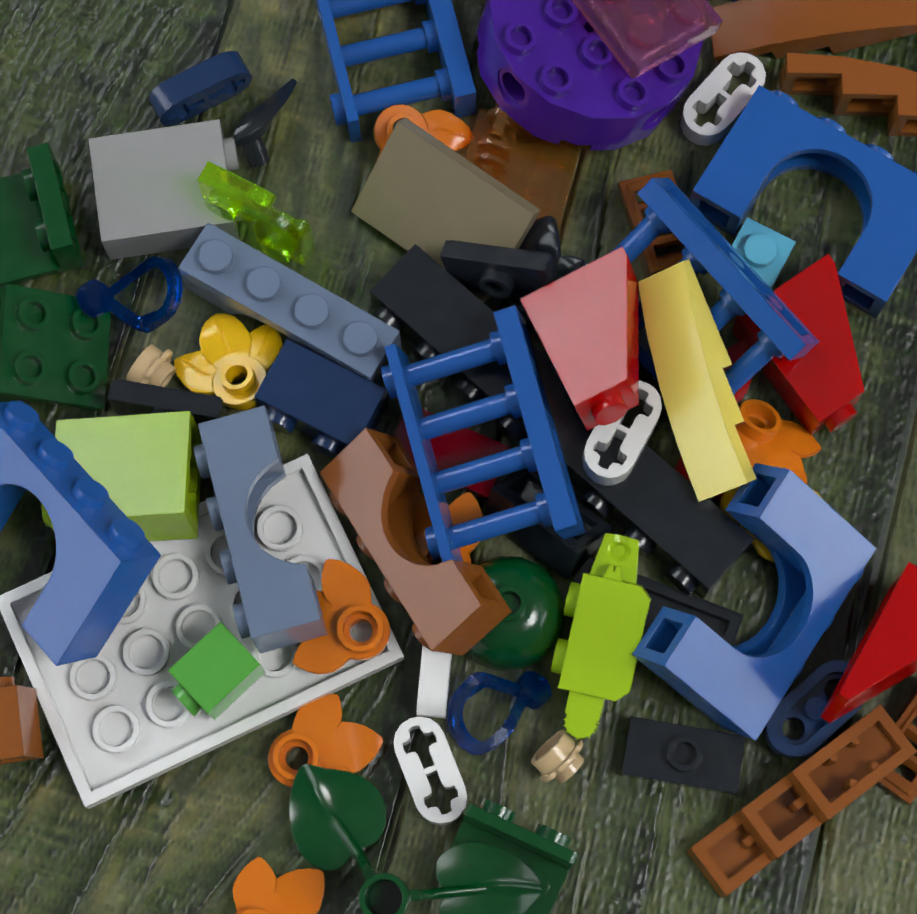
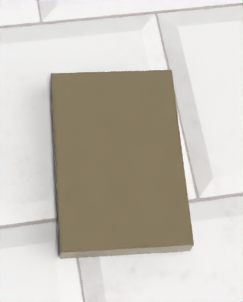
[351,118,541,303]

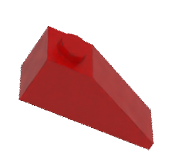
[820,562,917,723]

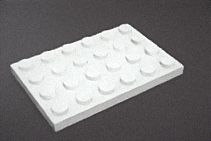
[0,454,404,809]

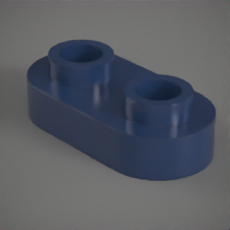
[763,660,864,759]

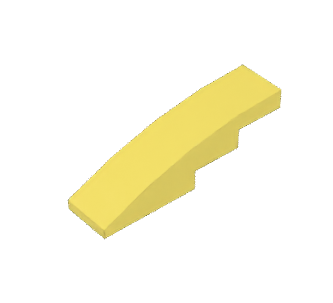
[638,259,757,502]

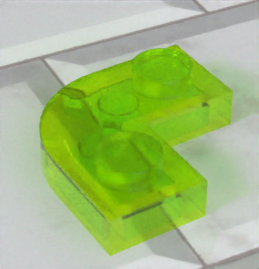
[197,161,315,266]

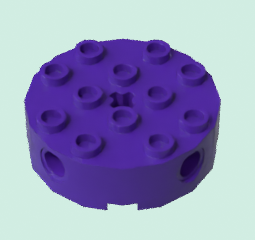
[477,0,703,150]

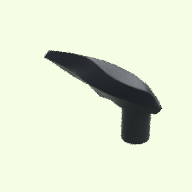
[233,78,297,168]

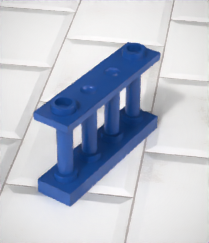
[315,0,476,143]
[584,178,820,395]
[381,305,586,562]

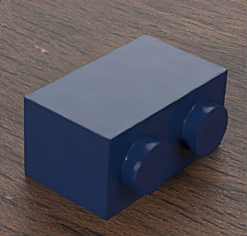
[254,339,388,459]

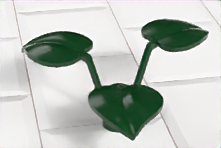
[289,764,543,914]

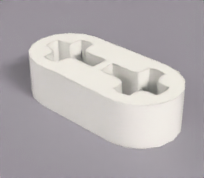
[680,52,766,146]
[582,381,662,486]
[417,646,452,718]
[393,716,467,826]

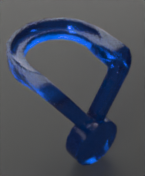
[76,256,183,333]
[447,671,552,755]

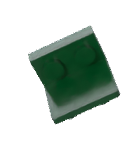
[0,142,85,288]
[0,283,111,411]
[451,799,579,914]

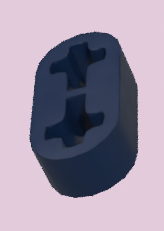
[149,51,252,126]

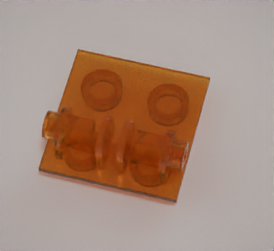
[465,102,581,231]

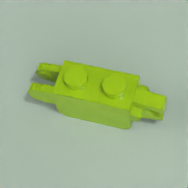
[551,533,651,740]

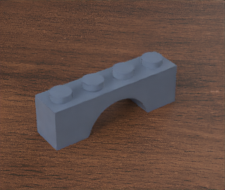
[178,222,402,386]
[193,405,328,654]

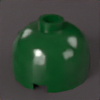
[466,556,565,671]

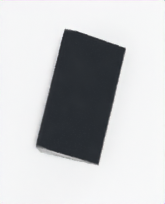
[484,468,613,579]

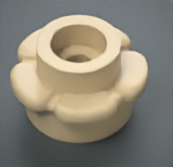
[126,344,177,387]
[531,730,584,784]

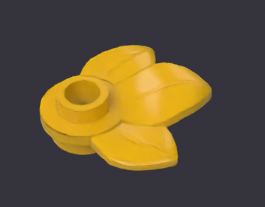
[174,313,283,410]

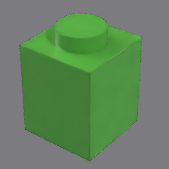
[168,622,266,720]

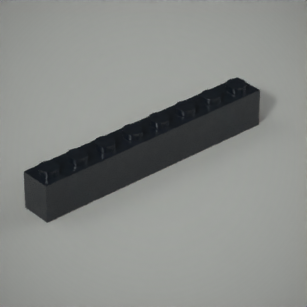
[370,244,754,599]

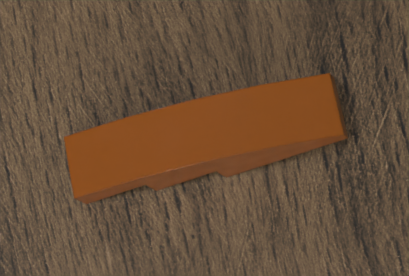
[707,0,917,64]
[779,52,917,137]
[686,704,917,899]

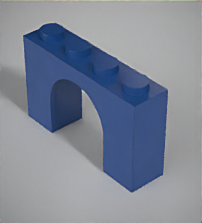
[690,85,917,318]
[0,401,161,666]
[632,463,876,741]

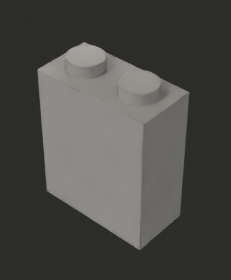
[88,119,247,260]

